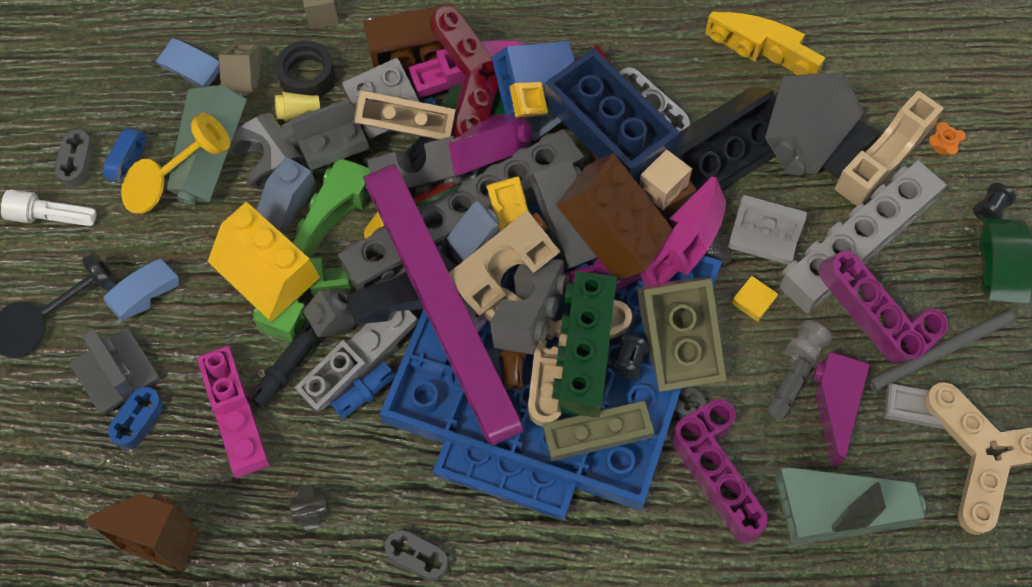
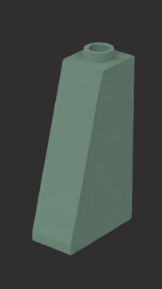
[167,85,247,205]
[775,468,926,546]

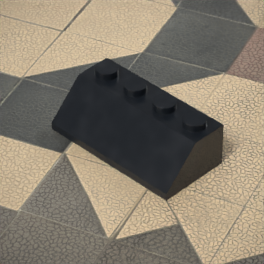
[674,86,776,192]

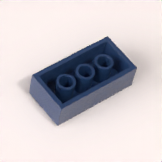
[545,48,680,182]

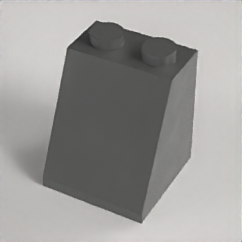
[765,72,863,176]

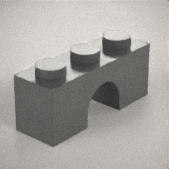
[367,136,473,195]
[490,259,569,355]

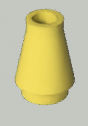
[275,92,320,122]

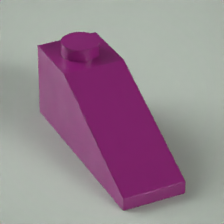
[448,114,532,175]
[812,352,870,467]

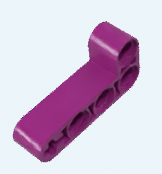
[819,251,948,363]
[672,399,768,543]

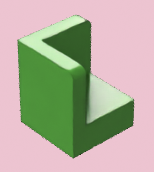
[310,258,353,298]

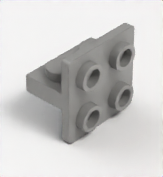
[342,58,419,139]
[728,195,807,265]

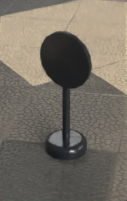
[0,250,119,358]

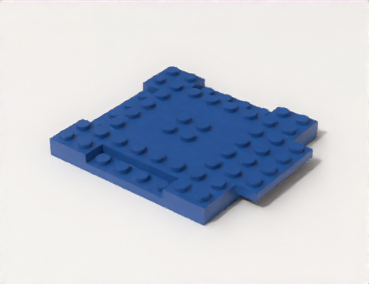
[380,193,722,521]

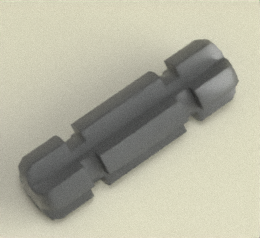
[767,358,811,420]

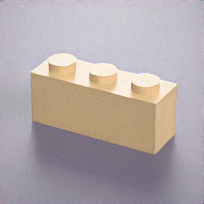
[353,90,455,140]

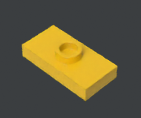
[487,176,528,232]

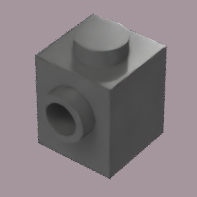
[303,289,355,337]

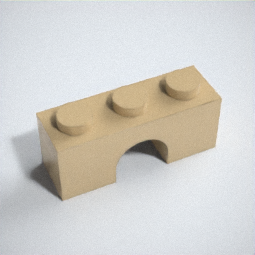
[449,211,560,316]

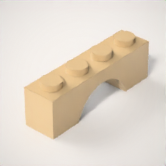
[834,90,944,206]

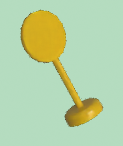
[121,112,231,214]

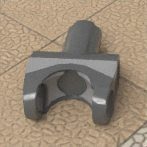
[228,110,312,189]

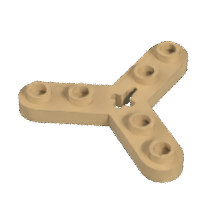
[483,287,632,426]
[924,382,1032,535]

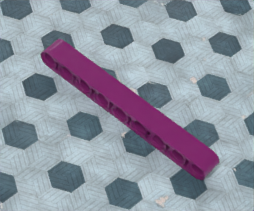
[363,164,523,447]

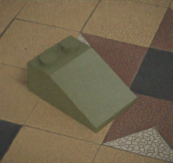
[637,276,727,392]

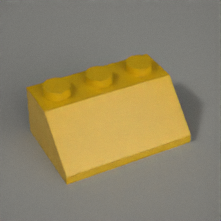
[208,202,320,322]

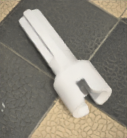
[1,189,97,226]

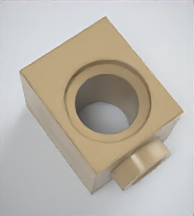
[639,149,692,210]

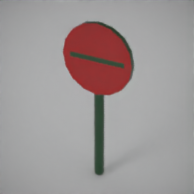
[412,182,456,207]

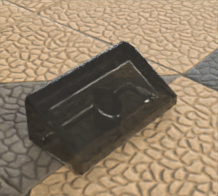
[831,482,886,532]

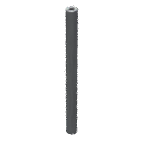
[868,310,1015,392]

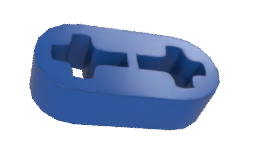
[103,128,146,184]
[108,387,163,449]

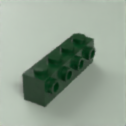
[551,271,617,418]

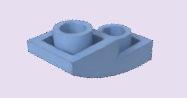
[156,38,220,87]
[103,258,179,321]

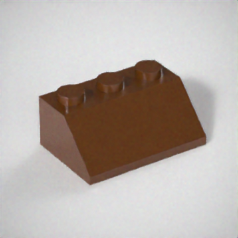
[85,493,200,573]

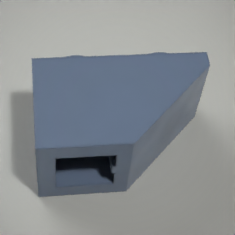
[447,201,500,265]

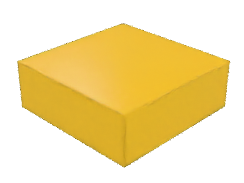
[509,82,548,118]
[731,276,779,322]

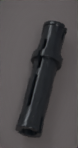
[247,321,321,410]

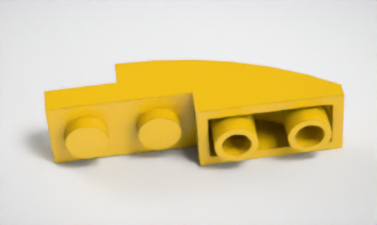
[705,12,826,75]

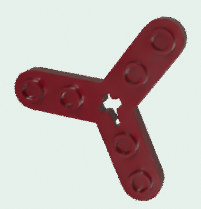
[430,6,499,137]

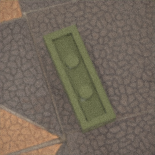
[542,401,654,461]

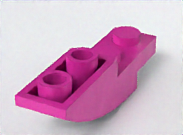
[408,40,524,98]
[639,177,726,286]
[197,345,270,479]

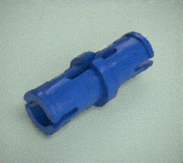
[330,361,395,420]

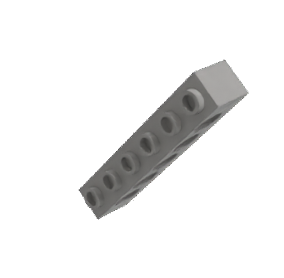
[779,160,947,314]

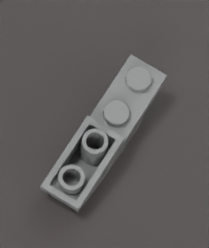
[294,310,419,412]

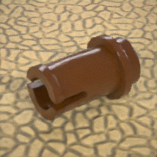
[499,349,526,391]

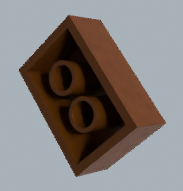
[363,3,455,80]
[556,153,673,281]

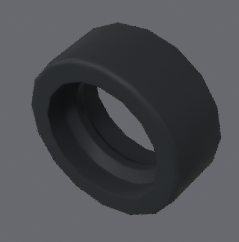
[275,41,336,98]

